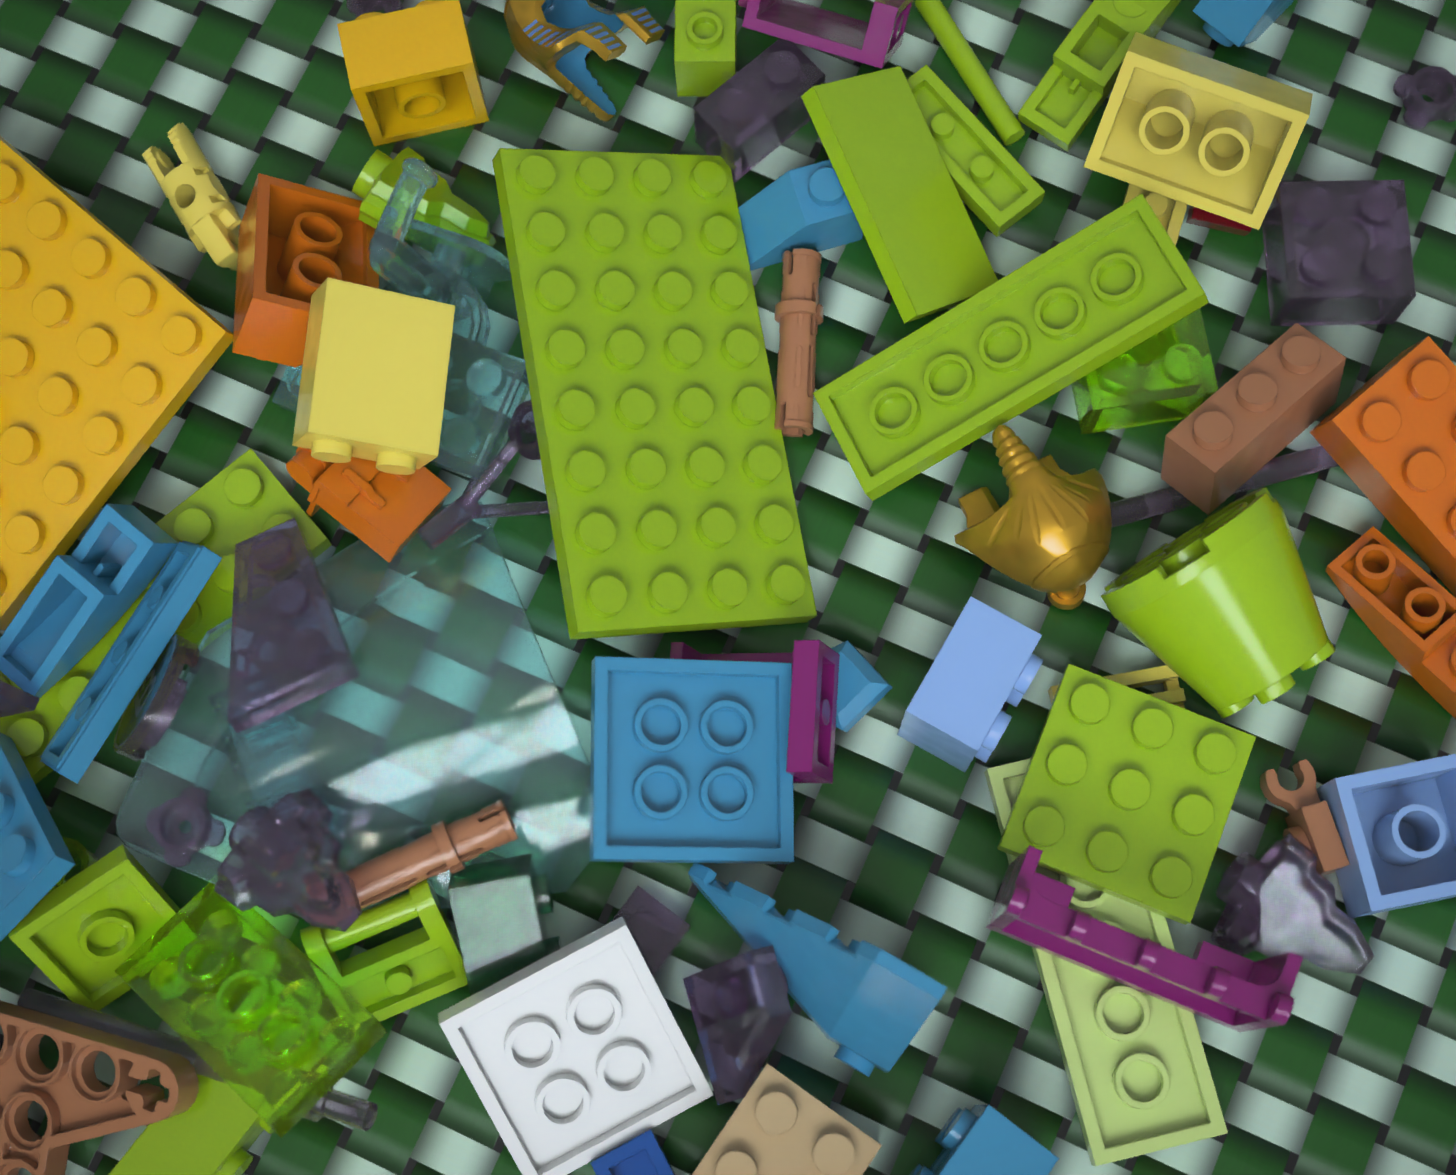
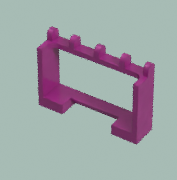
[986,846,1303,1032]

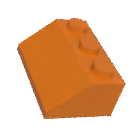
[232,173,379,367]

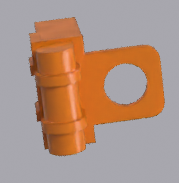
[286,447,452,563]

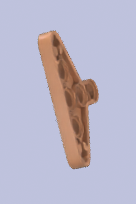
[0,1000,198,1175]

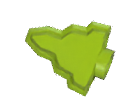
[352,147,496,262]

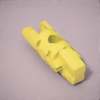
[142,122,242,271]

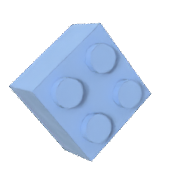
[897,596,1043,773]
[1316,754,1456,919]

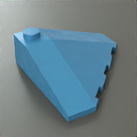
[688,863,947,1077]

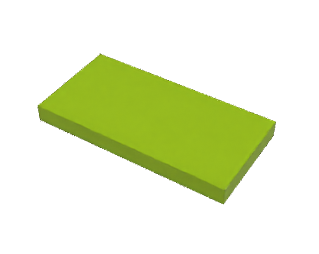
[801,66,998,324]

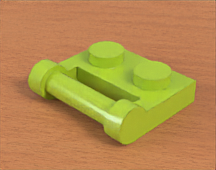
[300,878,474,1035]

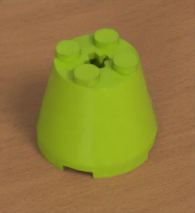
[1101,487,1336,718]

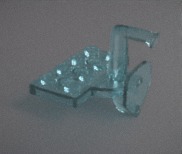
[272,157,529,485]

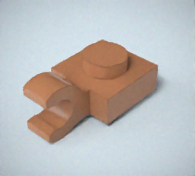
[1260,759,1350,880]

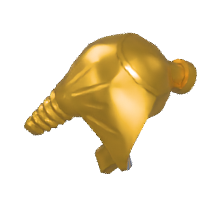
[504,0,665,122]
[954,425,1112,610]

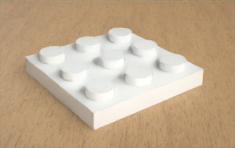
[438,916,714,1175]

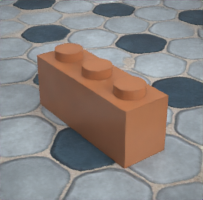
[1161,322,1346,515]

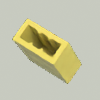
[292,277,455,475]

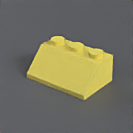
[1083,32,1313,230]

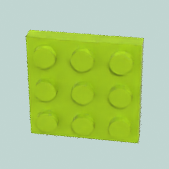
[997,664,1256,925]

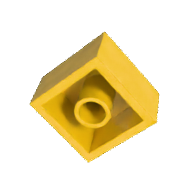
[337,0,489,147]

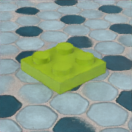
[8,844,201,1018]

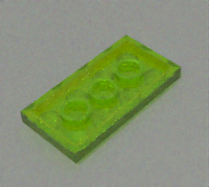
[115,876,387,1138]

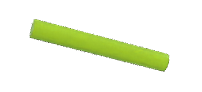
[914,0,1025,146]

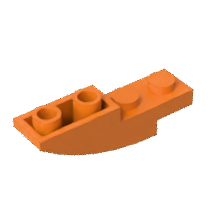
[1326,526,1456,719]

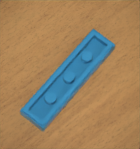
[40,540,222,784]

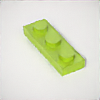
[907,64,1045,237]

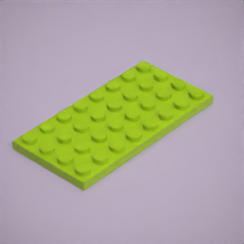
[492,148,817,640]

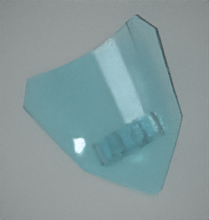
[116,502,590,923]

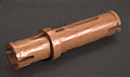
[774,248,824,437]
[314,799,519,924]

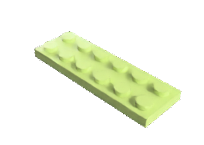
[984,758,1228,1166]

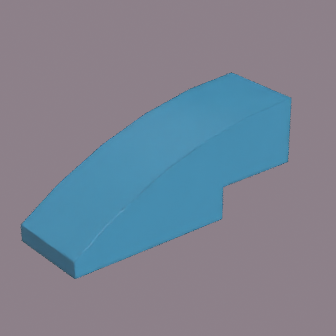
[0,504,178,699]

